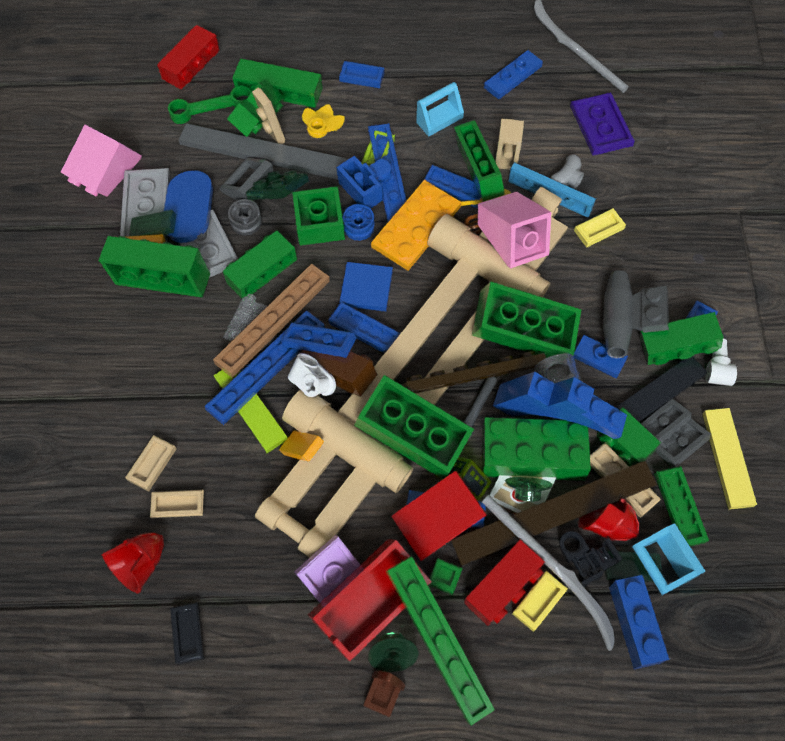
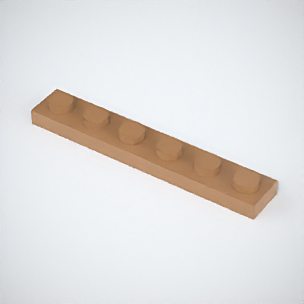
[213,264,330,378]

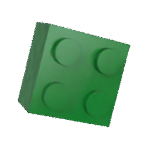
[292,186,345,246]

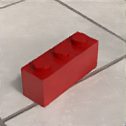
[157,25,219,90]
[464,539,545,626]

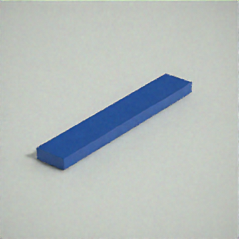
[368,123,406,223]
[205,310,324,425]

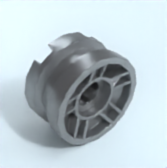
[228,199,262,236]

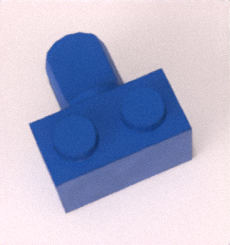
[336,156,392,209]

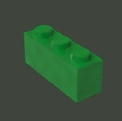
[222,231,297,301]
[640,312,724,365]

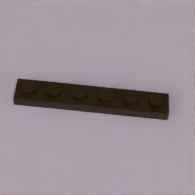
[402,351,547,394]

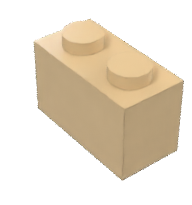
[495,119,524,170]

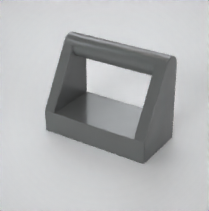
[219,157,275,201]

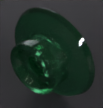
[505,477,553,502]
[368,633,419,672]

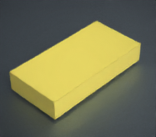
[574,209,626,248]
[512,571,568,632]

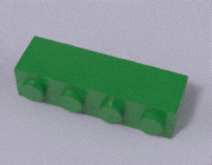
[232,59,323,108]
[454,120,505,202]

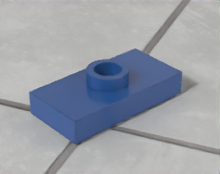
[572,335,628,379]

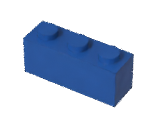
[609,575,669,669]

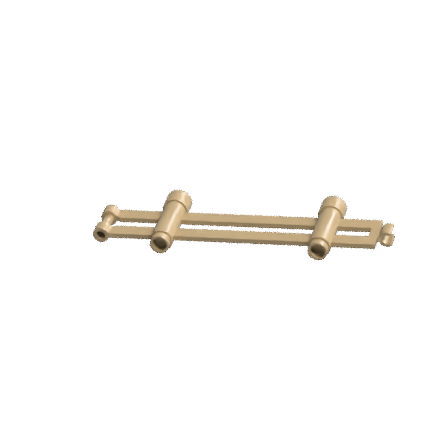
[255,187,568,558]

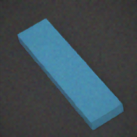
[508,162,596,217]

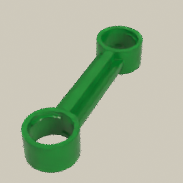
[168,85,252,124]

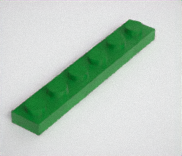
[386,557,495,725]

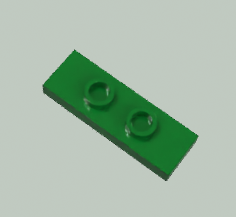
[654,466,709,546]

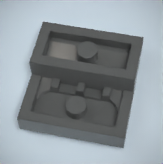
[641,399,711,468]

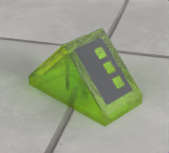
[435,457,492,501]

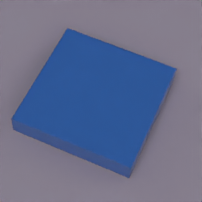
[340,262,393,312]

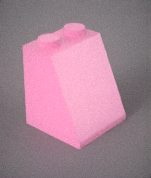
[61,125,142,197]
[478,192,551,268]

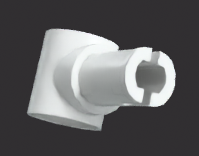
[705,339,737,386]

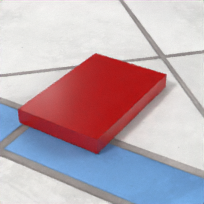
[391,471,487,561]

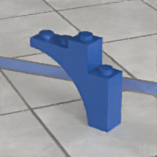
[493,371,627,439]

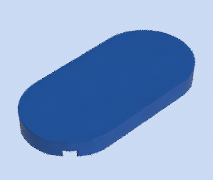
[162,171,213,243]

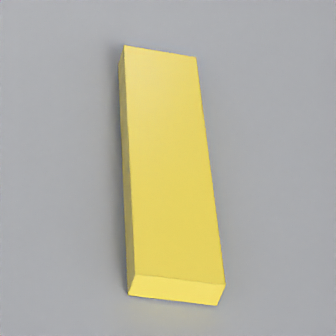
[703,408,757,510]

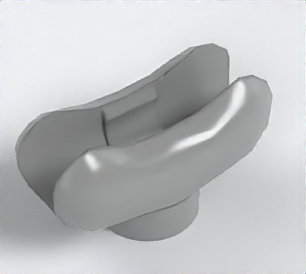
[550,154,584,189]

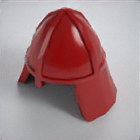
[578,498,639,541]
[102,532,164,593]

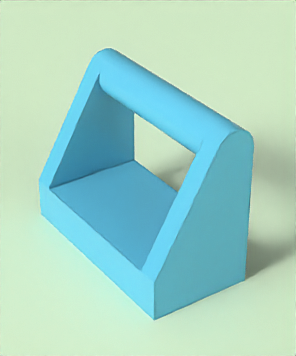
[416,82,464,137]
[632,523,705,595]

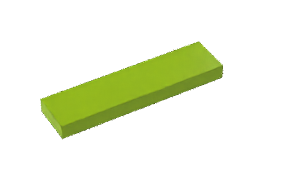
[213,370,287,453]

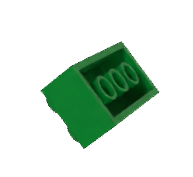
[99,236,210,298]
[471,281,581,362]
[354,375,474,479]
[482,417,591,481]

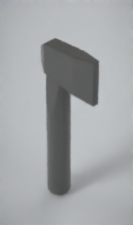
[456,377,497,439]

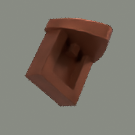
[363,671,406,718]

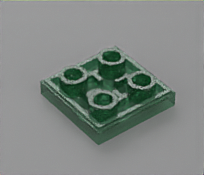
[246,170,309,200]

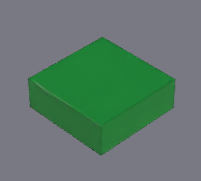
[429,559,463,595]

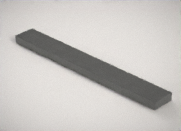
[179,124,348,179]

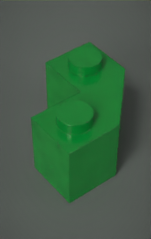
[227,80,285,137]

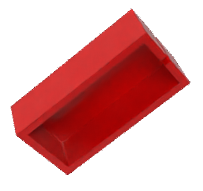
[308,539,432,661]

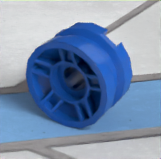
[343,204,375,241]

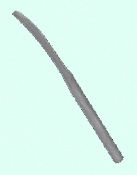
[534,0,628,93]
[482,494,615,651]

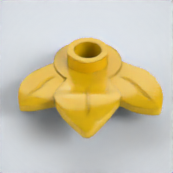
[302,104,345,138]

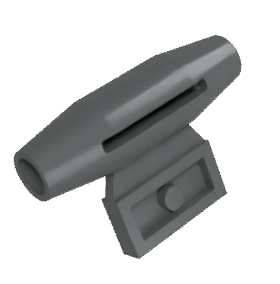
[603,270,669,358]

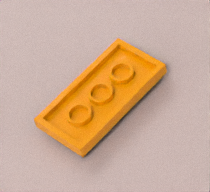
[371,180,461,271]

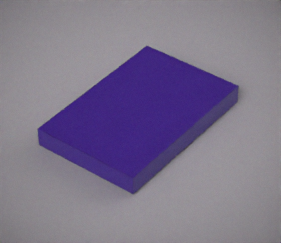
[570,93,635,156]

